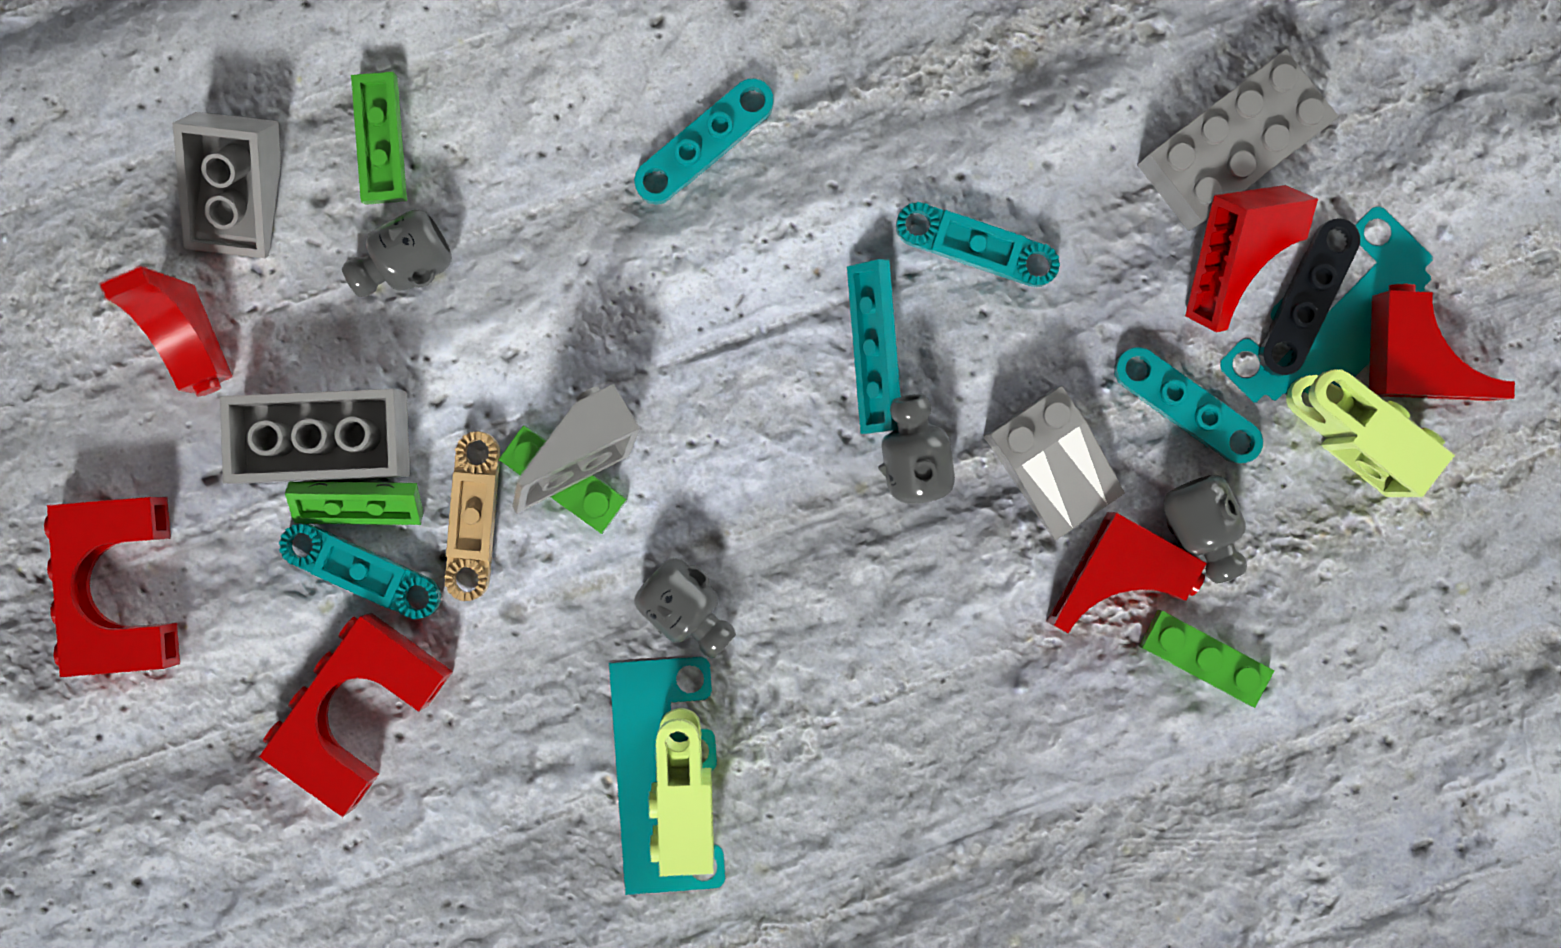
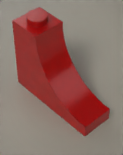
[1185,185,1318,332]
[99,266,233,397]
[1369,284,1515,401]
[1046,512,1207,634]

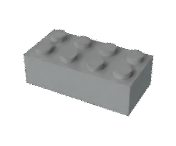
[1137,49,1339,231]
[220,389,410,484]

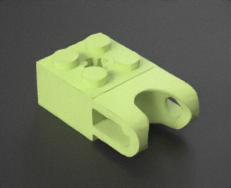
[1286,370,1455,497]
[649,708,714,876]

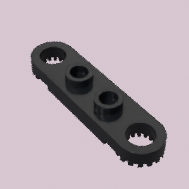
[1258,218,1360,376]

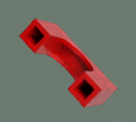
[44,497,180,677]
[259,613,453,817]

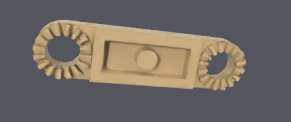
[444,431,500,601]

